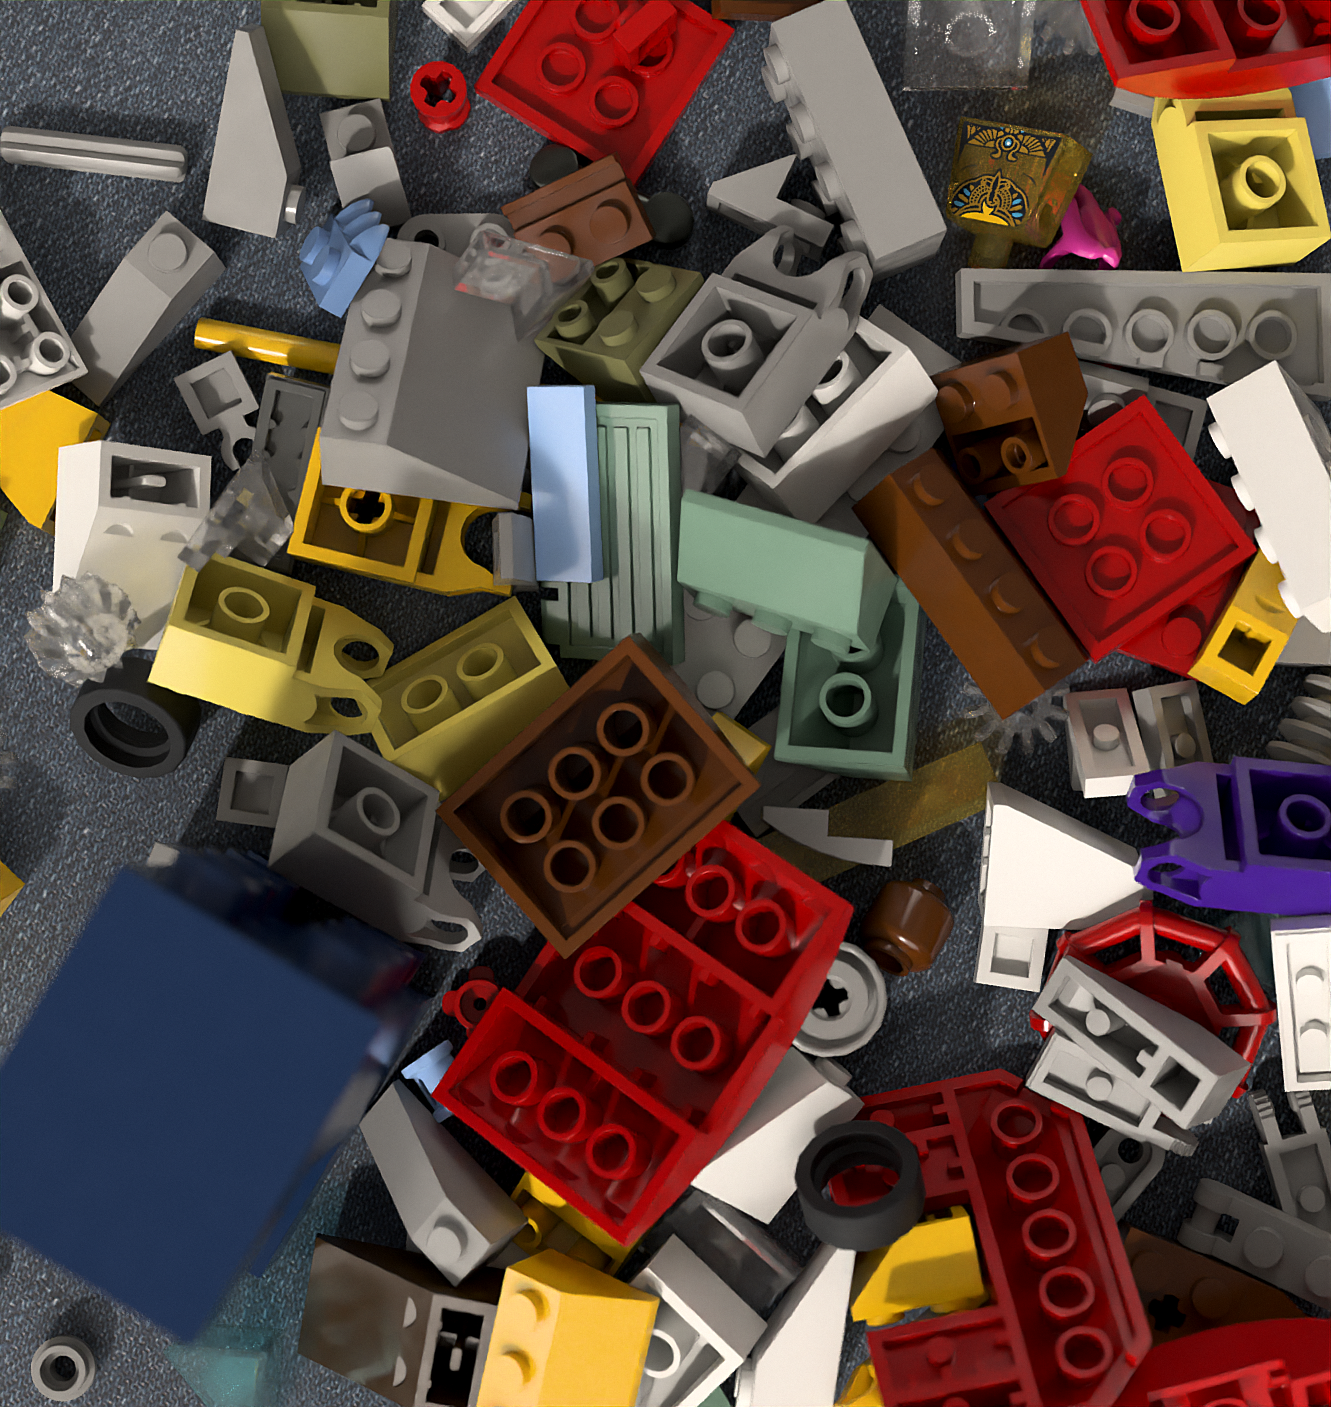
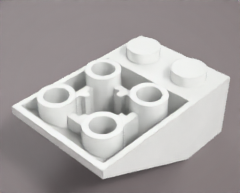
[0,210,88,410]
[50,440,212,650]

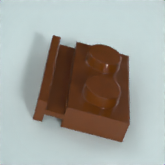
[500,151,657,291]

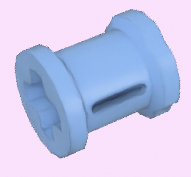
[401,1039,454,1124]

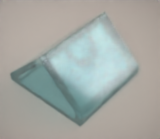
[163,1323,285,1407]

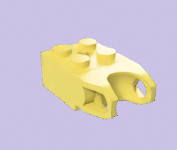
[1151,88,1331,272]
[148,545,394,736]

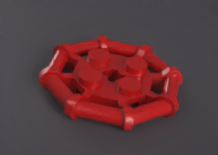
[1029,899,1277,1120]

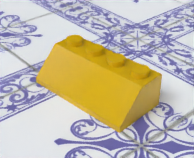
[476,1248,660,1407]

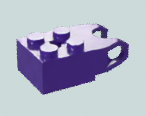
[1126,756,1331,917]

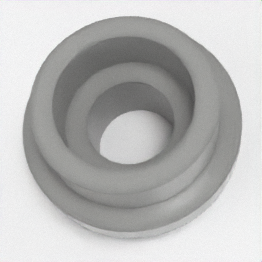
[31,1334,97,1401]

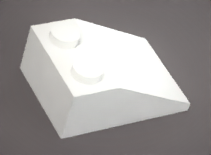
[626,1233,768,1407]
[734,1241,856,1407]

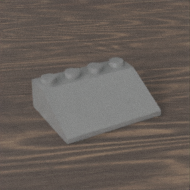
[319,238,554,511]

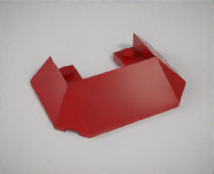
[828,1068,1152,1407]

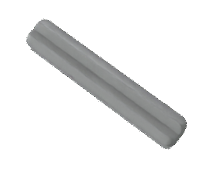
[0,126,188,182]

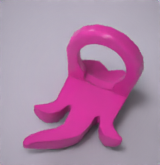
[1038,169,1122,270]

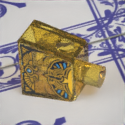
[946,116,1092,269]

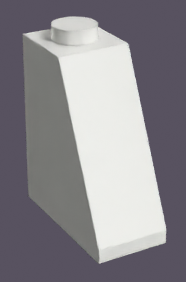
[978,782,1153,930]
[691,1046,865,1224]

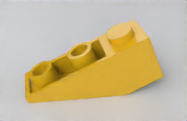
[1187,546,1300,705]

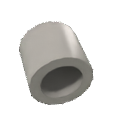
[792,941,887,1057]

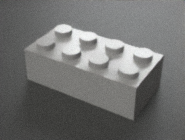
[761,0,947,285]

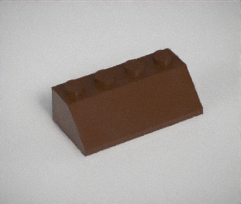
[851,447,1090,720]

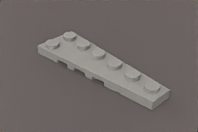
[955,268,1331,401]

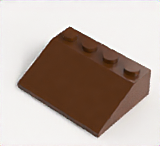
[435,632,763,959]

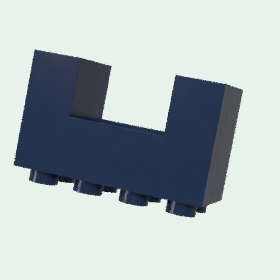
[0,844,436,1348]

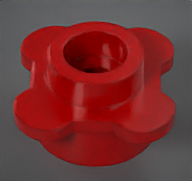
[442,966,502,1038]

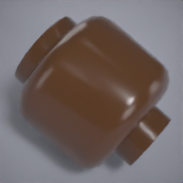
[859,878,955,977]

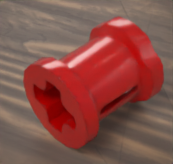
[410,61,471,134]

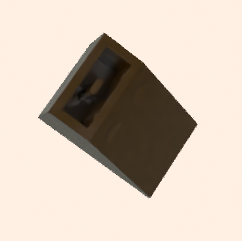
[297,1233,506,1407]

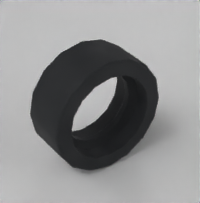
[70,657,202,778]
[794,1120,926,1251]

